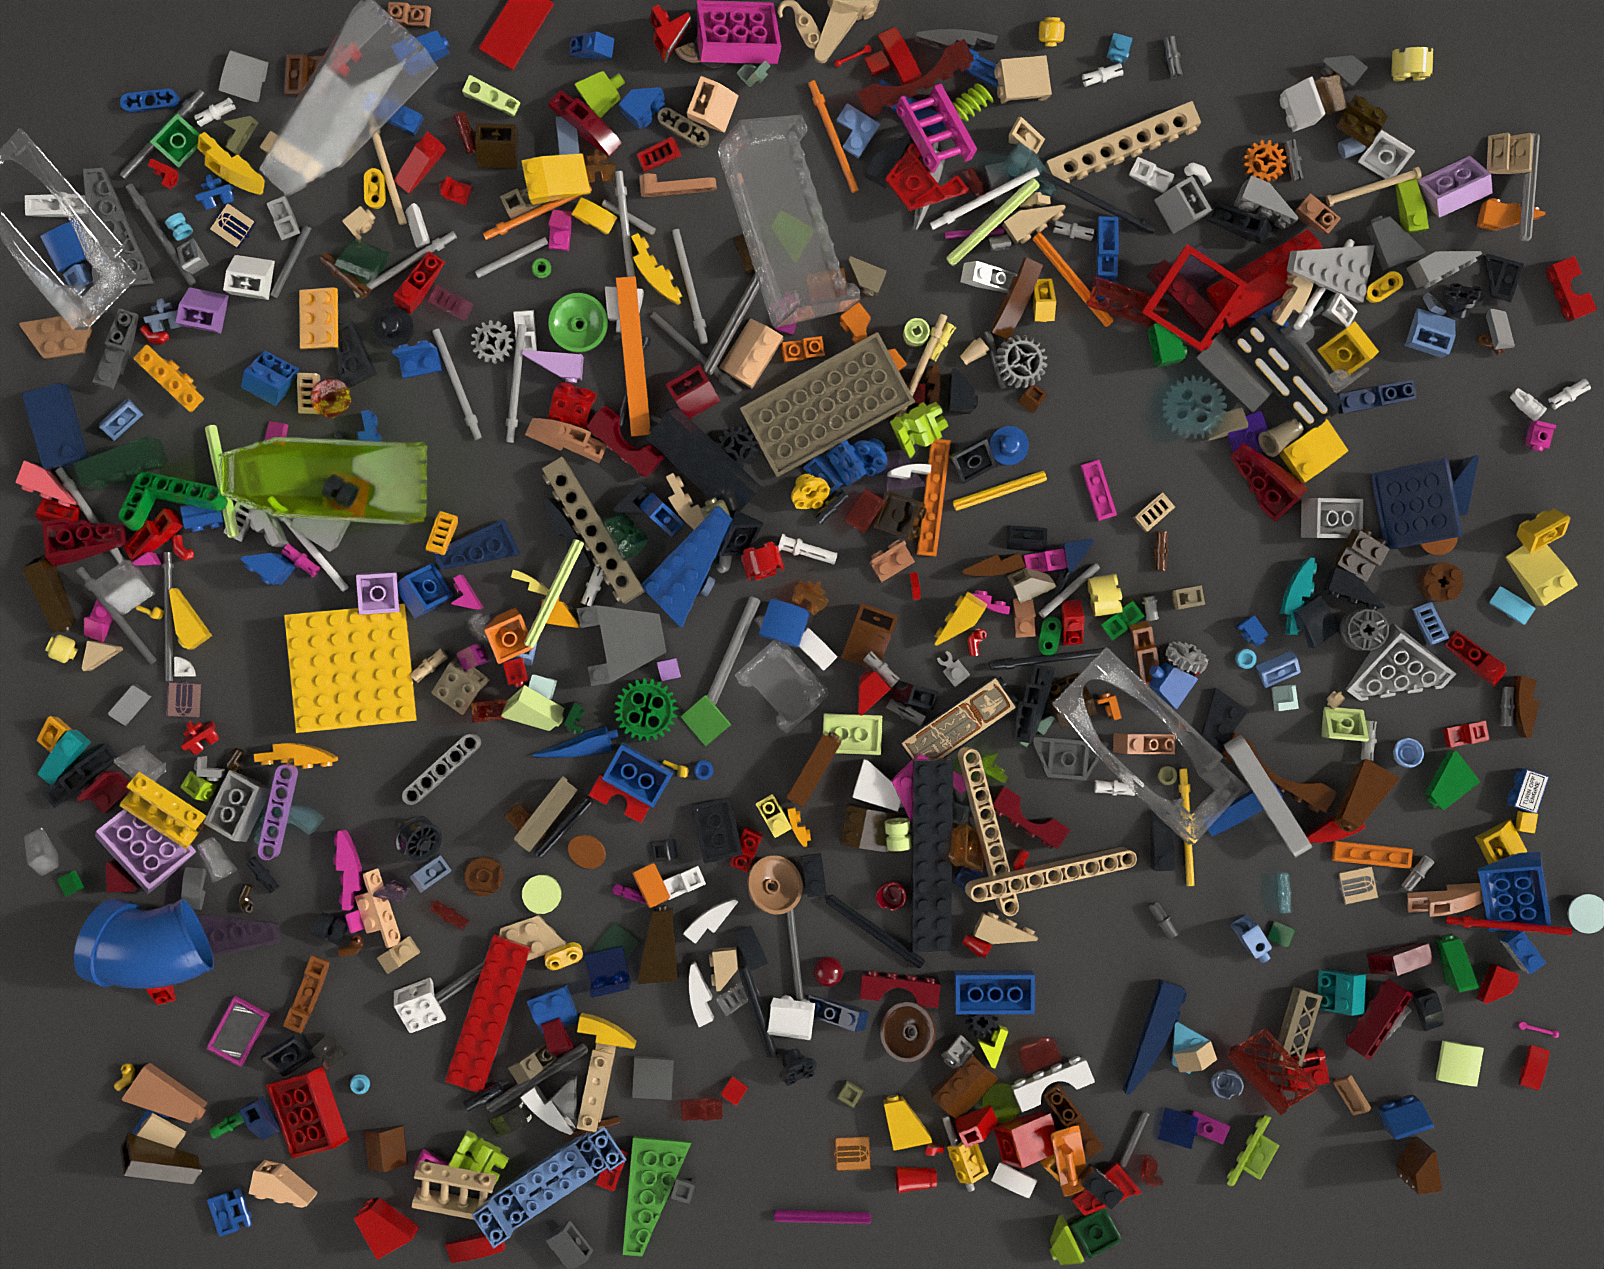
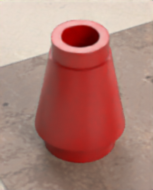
[962,933,992,959]

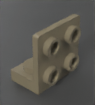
[432,657,490,715]

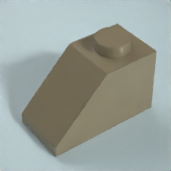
[848,256,887,297]

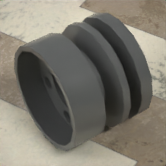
[1339,609,1389,651]

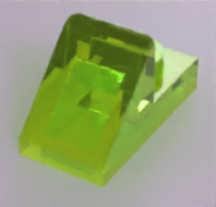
[981,752,1008,783]

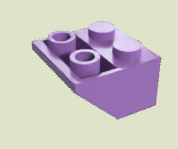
[175,287,229,334]

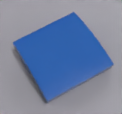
[40,219,91,272]
[759,599,810,648]

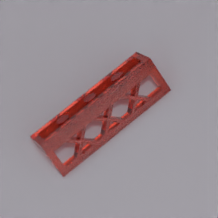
[1086,276,1169,327]

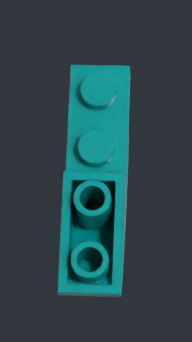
[1280,558,1317,635]

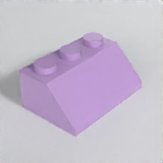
[1417,156,1492,218]

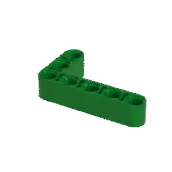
[118,472,228,531]

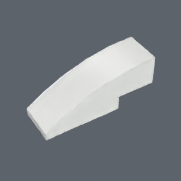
[683,897,739,944]
[689,961,714,1027]
[520,1085,576,1135]

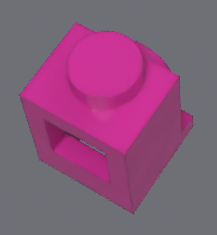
[1525,420,1556,452]

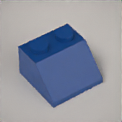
[397,563,454,619]
[527,984,579,1034]
[1378,1095,1434,1140]

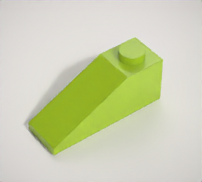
[1395,178,1429,235]

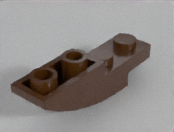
[1043,1083,1104,1159]

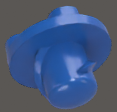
[989,426,1029,466]
[853,438,888,476]

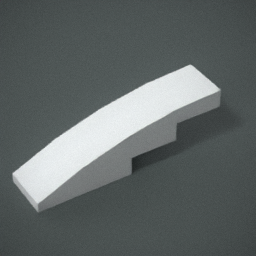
[25,194,87,218]

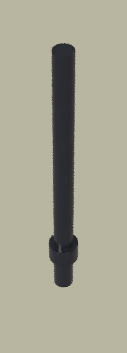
[989,648,1107,670]

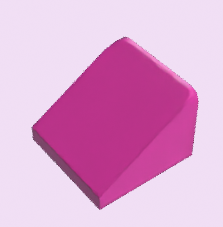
[265,421,288,444]
[133,552,162,566]
[345,909,365,933]

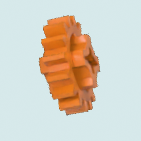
[1242,140,1286,183]

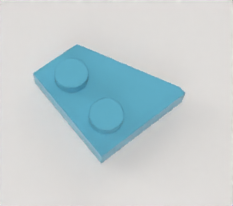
[1171,1022,1209,1074]

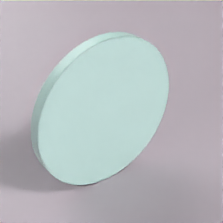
[1568,894,1604,933]

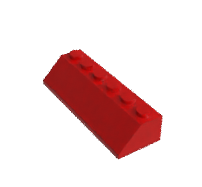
[1207,229,1323,328]

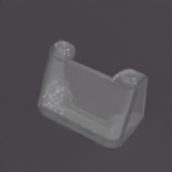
[735,640,829,734]

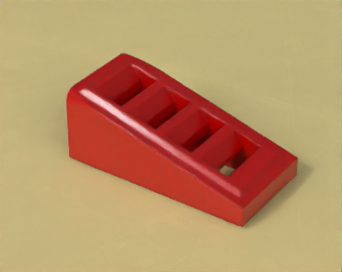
[636,137,682,172]

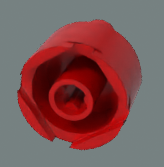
[741,542,785,581]

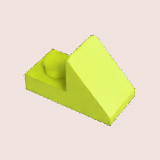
[978,1025,1008,1068]

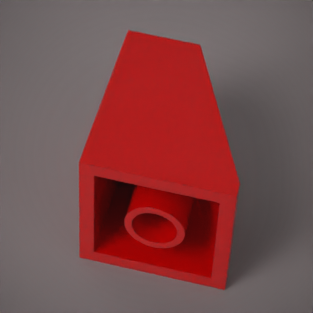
[993,1111,1056,1168]
[354,1198,419,1260]

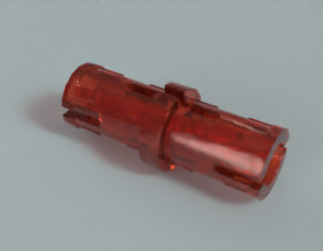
[454,112,476,154]
[962,166,992,207]
[429,900,469,931]

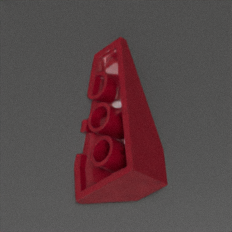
[1230,443,1308,522]
[42,518,127,566]

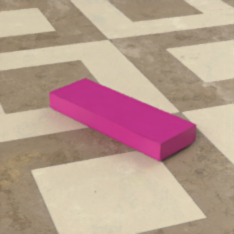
[1080,459,1117,521]

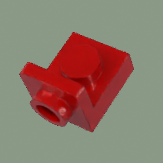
[148,159,179,190]
[439,176,472,206]
[503,657,530,687]

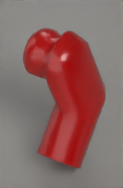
[139,325,169,345]
[172,535,194,561]
[967,629,987,656]

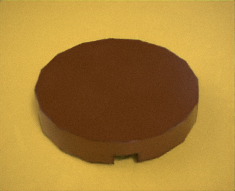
[464,856,504,896]

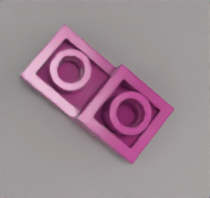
[972,590,1010,614]

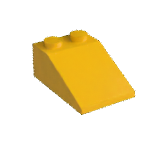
[521,154,591,205]
[1279,419,1348,483]

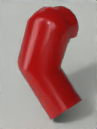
[1013,849,1030,871]

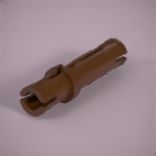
[320,252,371,298]

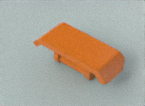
[1050,1125,1087,1196]

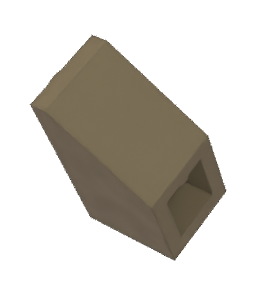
[1007,568,1056,604]
[508,1043,557,1085]

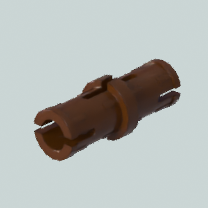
[1153,531,1169,571]

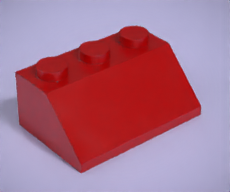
[857,670,891,716]

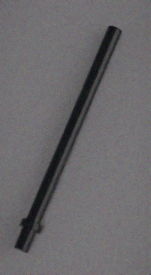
[1039,170,1156,234]

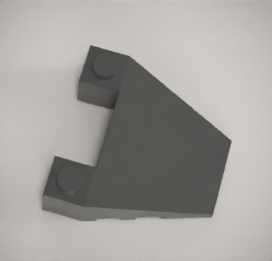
[577,605,667,686]

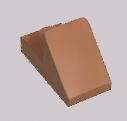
[1012,598,1036,638]

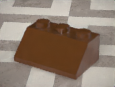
[931,1052,999,1119]
[1396,1136,1442,1195]

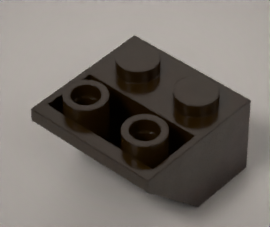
[475,123,519,169]
[1047,672,1097,729]

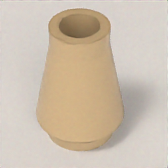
[960,338,990,365]

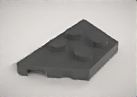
[1033,736,1108,780]

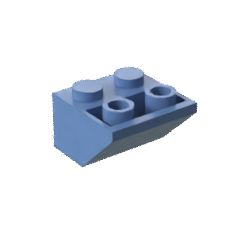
[1405,308,1456,358]

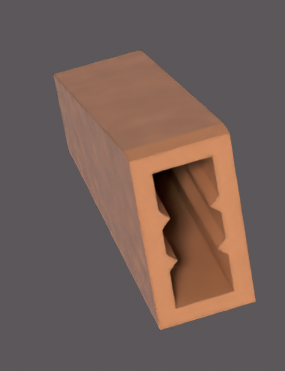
[121,1063,208,1123]

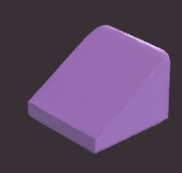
[657,658,681,681]

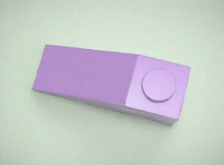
[522,350,584,383]

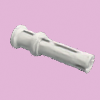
[778,533,838,565]

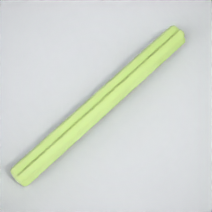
[946,178,1040,266]
[205,425,240,538]
[524,539,584,648]

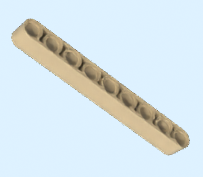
[958,747,1019,916]
[965,847,1137,902]

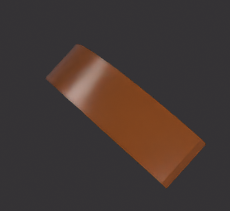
[283,955,330,1034]

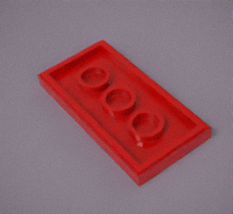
[479,0,554,71]

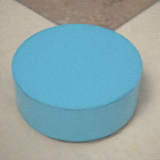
[1235,649,1256,669]

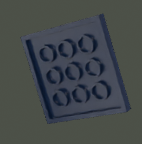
[1371,458,1463,550]

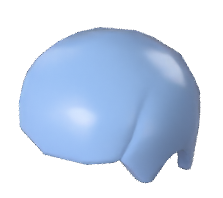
[1393,738,1424,768]

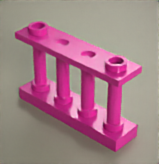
[896,84,977,173]

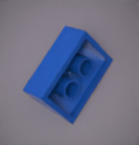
[602,743,675,808]

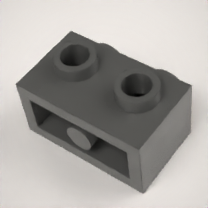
[546,1220,593,1269]

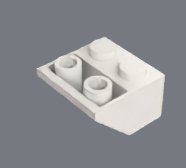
[223,255,275,300]

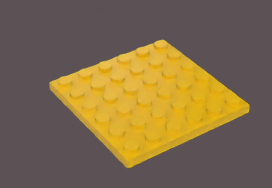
[284,604,416,733]

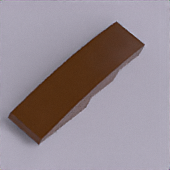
[990,258,1043,340]

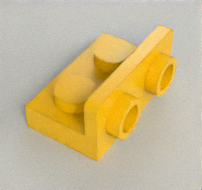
[947,1142,989,1184]

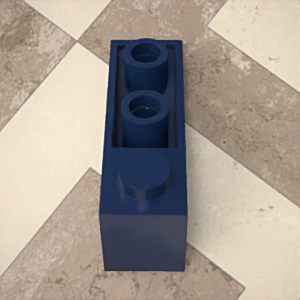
[807,995,869,1032]

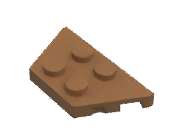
[19,311,97,360]

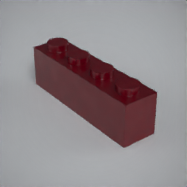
[1345,979,1413,1060]

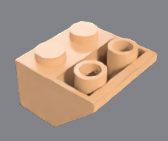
[687,76,739,133]

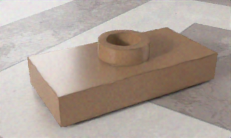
[1333,1075,1371,1115]

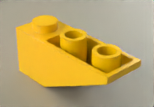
[934,592,987,646]

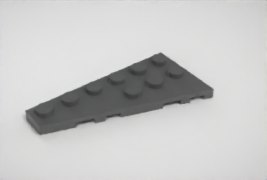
[83,168,155,288]

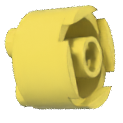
[1391,47,1433,81]
[1088,574,1122,616]

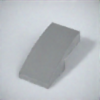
[266,196,300,240]

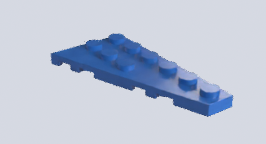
[641,506,733,627]

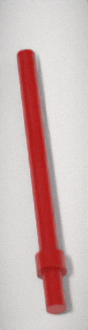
[1446,916,1572,936]

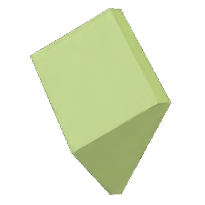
[1321,707,1369,741]

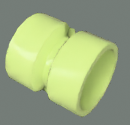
[903,318,930,348]
[885,818,912,851]

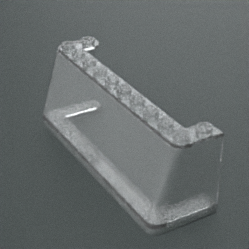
[718,115,861,327]

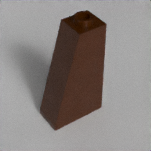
[787,731,842,808]
[1334,759,1400,833]

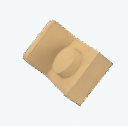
[1018,188,1051,209]

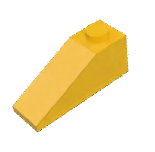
[169,588,212,650]

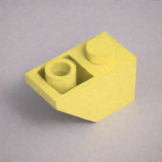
[756,794,792,838]

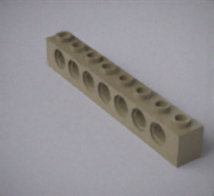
[542,457,645,604]

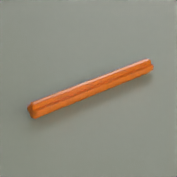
[1033,233,1114,327]

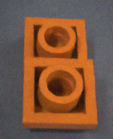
[781,336,825,363]

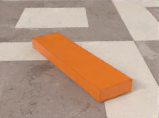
[1331,841,1413,869]

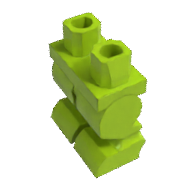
[890,402,948,458]
[448,1130,509,1186]

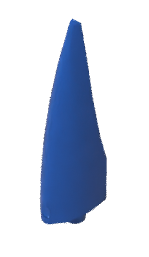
[533,726,619,758]

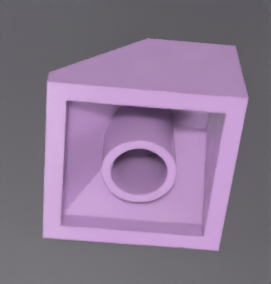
[356,572,399,614]

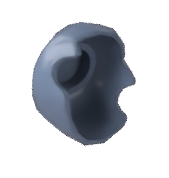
[1211,1069,1244,1099]

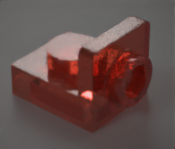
[1141,1154,1164,1187]

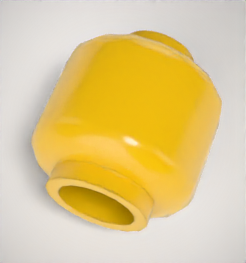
[1038,17,1065,47]

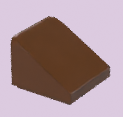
[1018,384,1048,413]

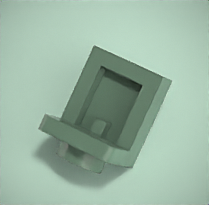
[737,61,770,87]

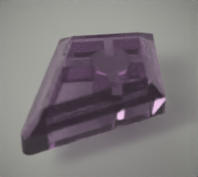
[373,880,411,903]

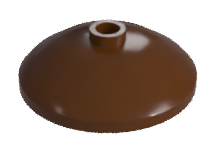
[880,1002,935,1062]

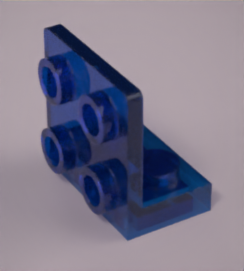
[584,946,631,998]

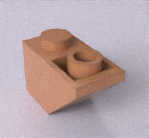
[1294,193,1341,234]

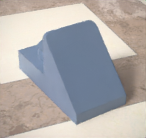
[410,855,452,892]

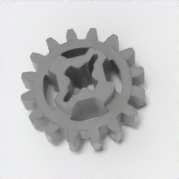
[471,320,515,364]
[1165,641,1209,674]

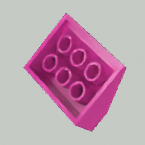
[696,0,781,64]

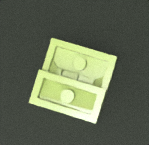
[1436,1041,1484,1086]

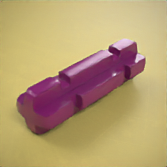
[612,884,647,905]

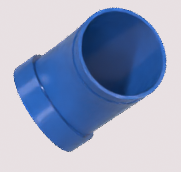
[74,898,214,989]

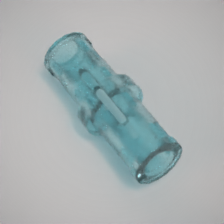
[1276,873,1293,913]

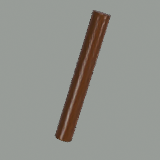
[562,1116,621,1141]

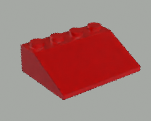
[266,1066,349,1159]

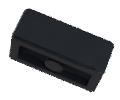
[1007,525,1047,552]

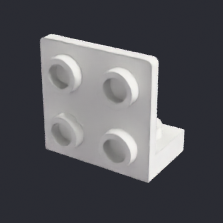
[394,978,446,1033]

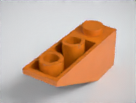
[1476,198,1546,231]

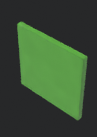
[681,695,731,746]

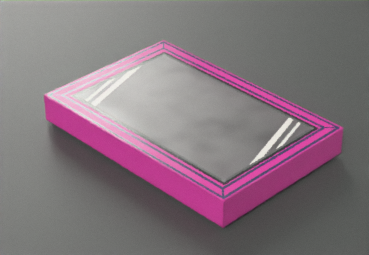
[206,996,270,1067]

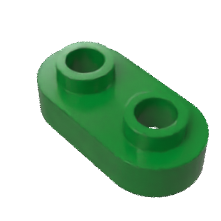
[1038,617,1062,655]

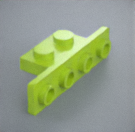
[1227,1115,1280,1186]

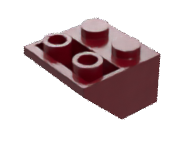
[666,365,720,419]

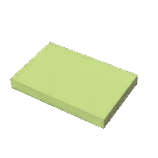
[823,713,882,755]

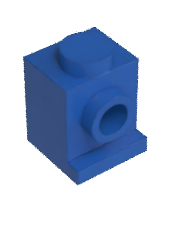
[1235,615,1268,647]

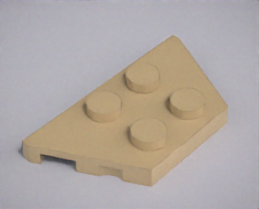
[500,915,567,961]

